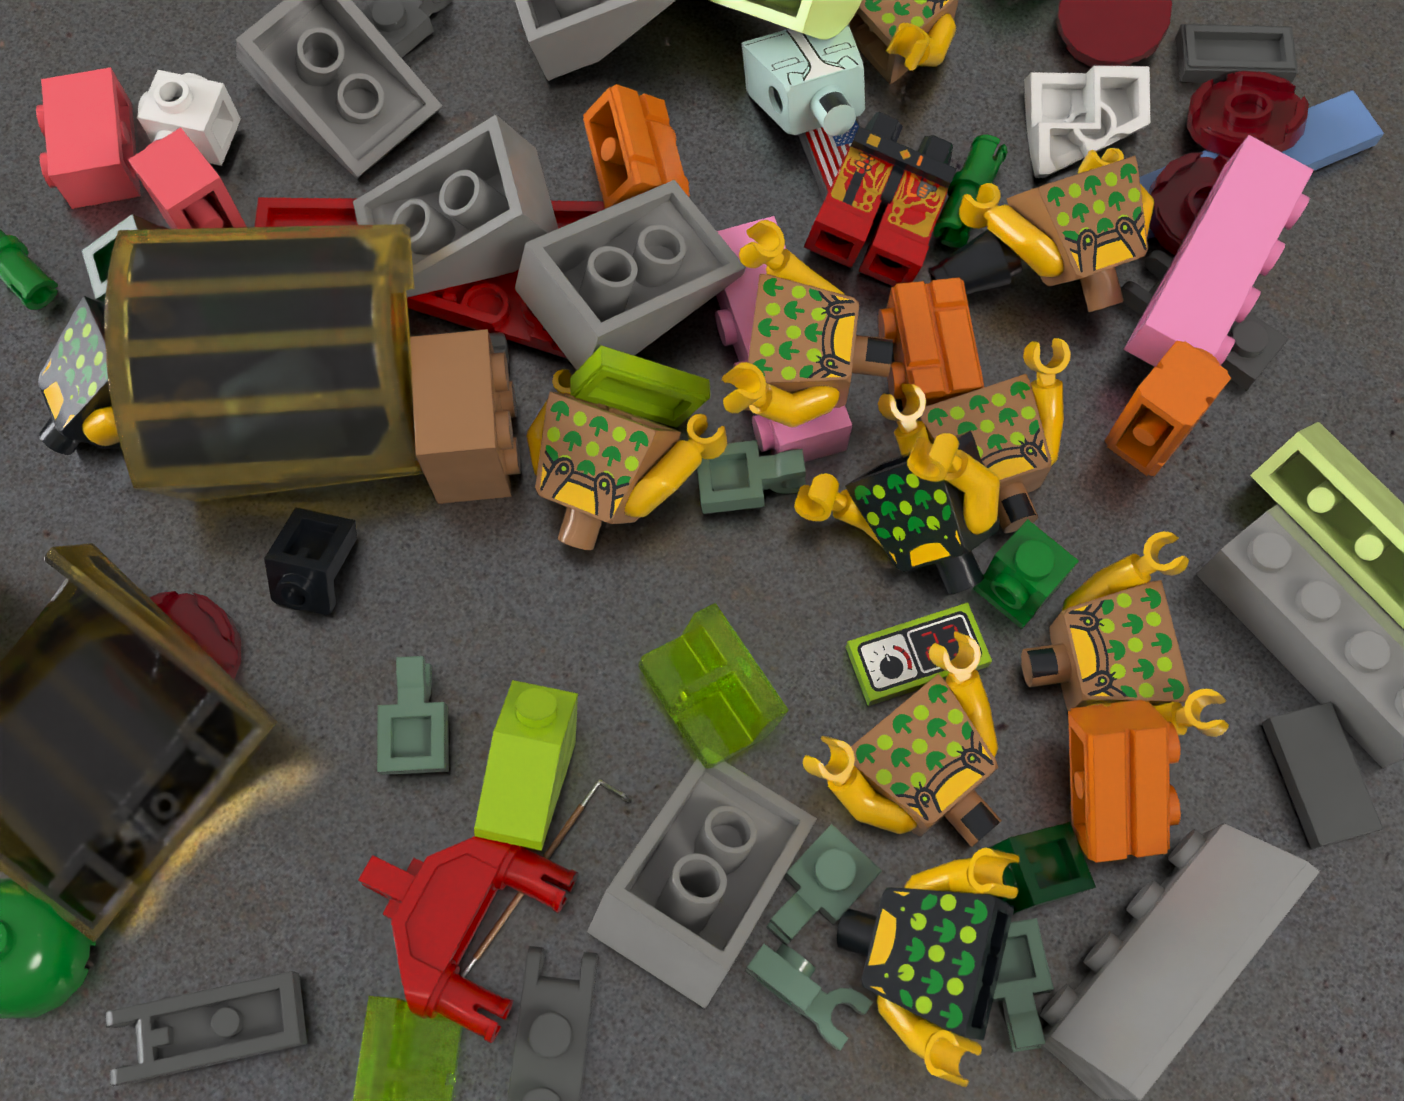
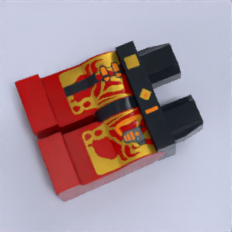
[804,112,957,286]

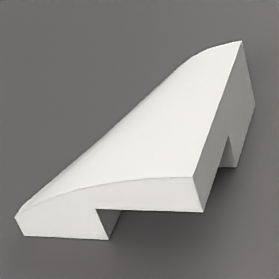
[1024,66,1150,178]

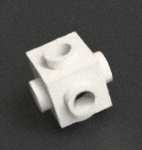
[137,70,241,166]

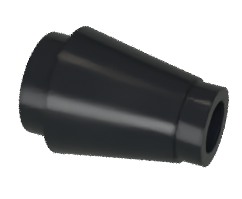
[928,229,1022,295]

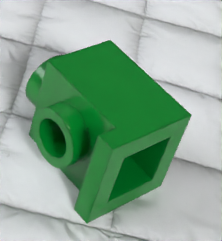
[973,519,1079,629]

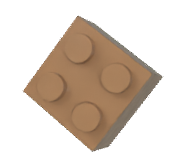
[410,329,521,504]

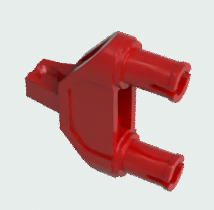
[358,837,578,1043]

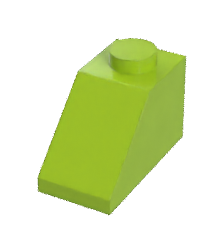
[474,680,578,851]

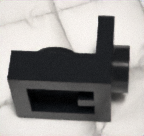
[264,507,357,615]

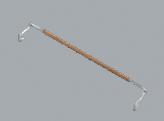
[461,779,631,977]

